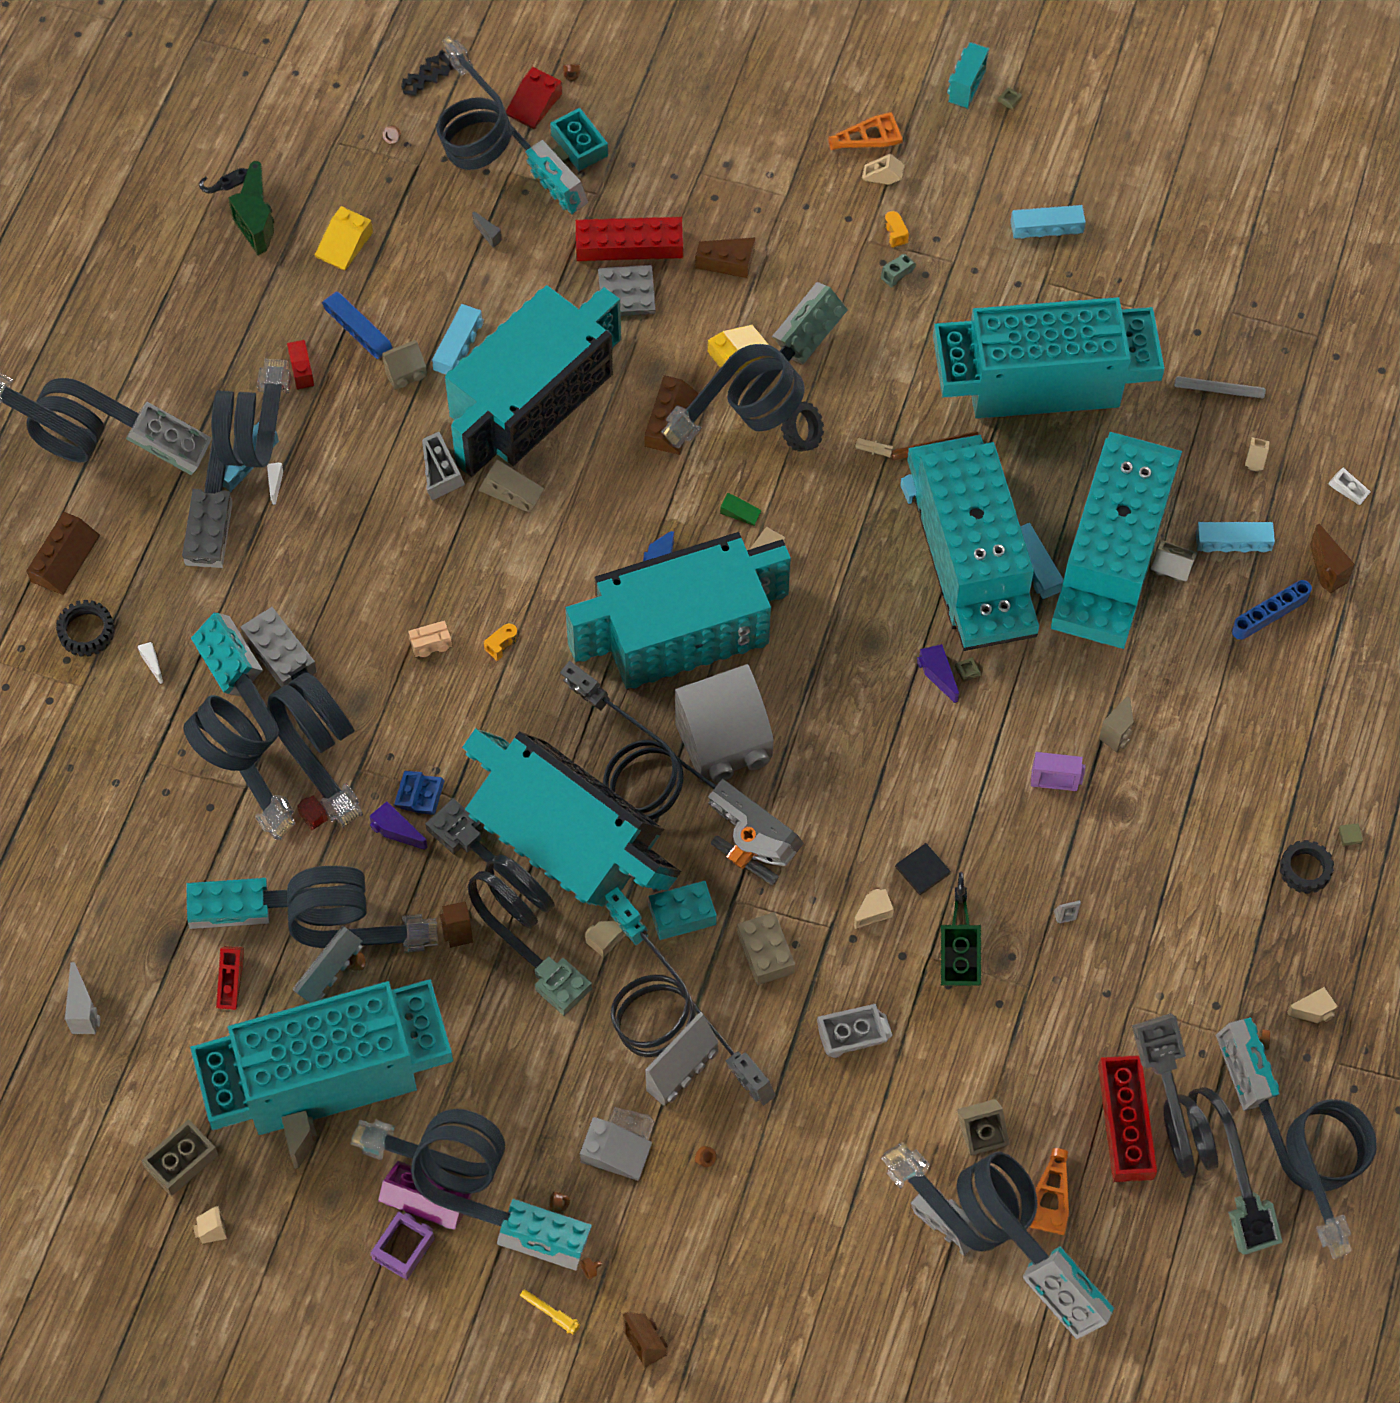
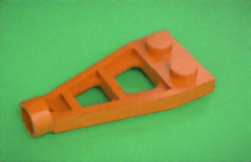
[828,112,903,150]
[1030,1148,1069,1235]

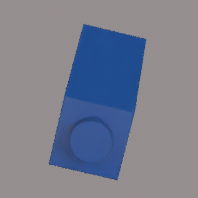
[643,531,674,561]

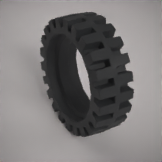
[56,600,115,657]

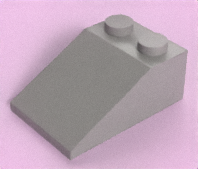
[65,962,100,1034]
[580,1117,652,1181]

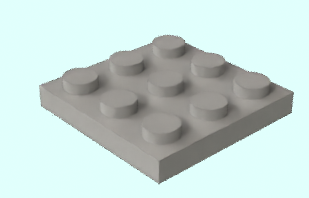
[598,265,655,316]

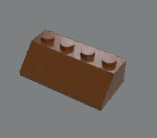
[644,375,699,455]
[26,511,100,595]

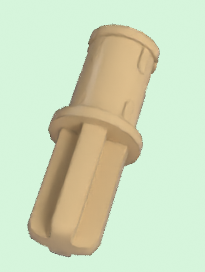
[855,438,893,458]

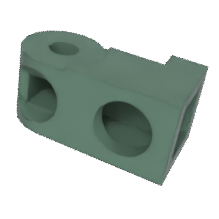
[881,254,916,288]

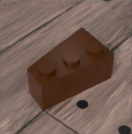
[695,237,756,278]

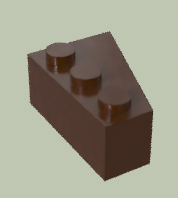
[439,901,473,948]

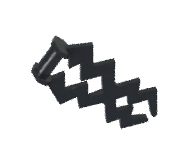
[401,49,456,96]

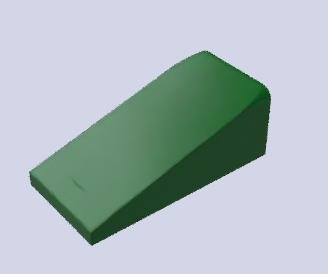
[720,493,762,526]

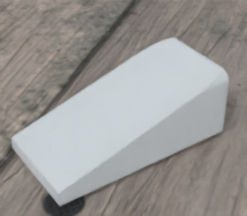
[267,462,283,505]
[1328,468,1370,505]
[138,642,163,684]

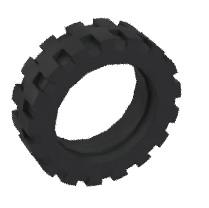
[781,401,824,452]
[1279,840,1334,894]

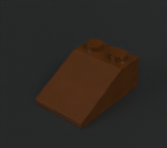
[1310,524,1355,594]
[623,1312,668,1368]

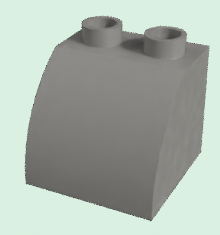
[675,664,774,783]

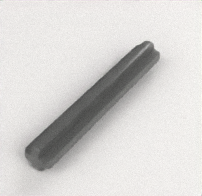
[711,836,779,885]

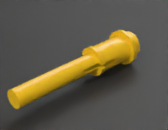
[520,1289,580,1335]

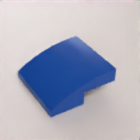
[394,771,444,815]

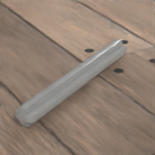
[1175,376,1266,398]

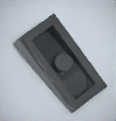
[472,212,502,248]

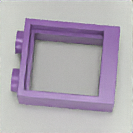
[1030,752,1085,791]
[371,1212,435,1280]

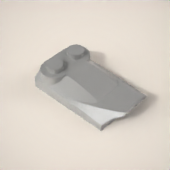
[817,1004,893,1058]

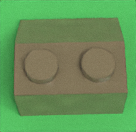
[382,340,427,390]
[1151,541,1198,582]
[1099,696,1133,752]
[957,1099,1009,1156]
[282,1111,317,1169]

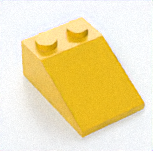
[315,206,373,271]
[708,325,769,372]

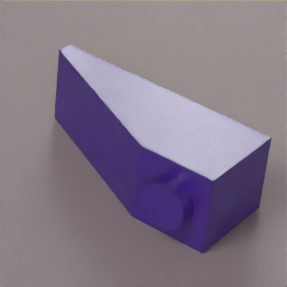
[917,644,959,703]
[369,801,428,850]

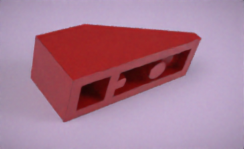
[287,340,314,389]
[216,946,244,1010]

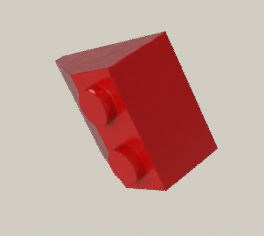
[506,66,562,129]

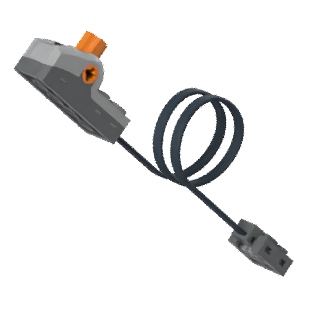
[560,661,804,870]

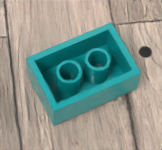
[947,42,989,108]
[550,108,608,171]
[648,881,717,940]

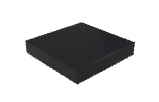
[895,843,951,895]

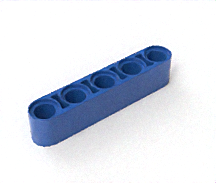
[322,291,393,359]
[1232,580,1312,640]

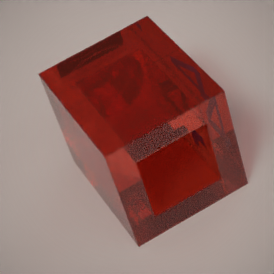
[297,795,328,831]

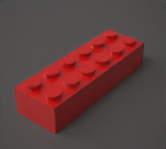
[575,217,683,261]
[1098,1055,1157,1182]

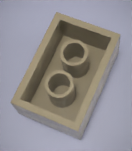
[737,912,795,985]
[141,1119,219,1197]

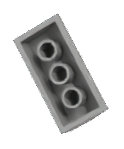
[293,926,363,1003]

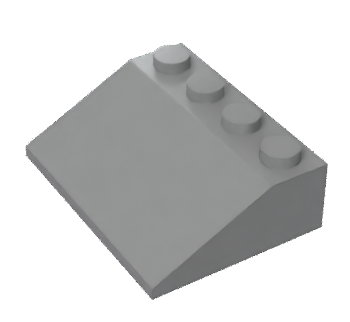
[646,1012,719,1106]

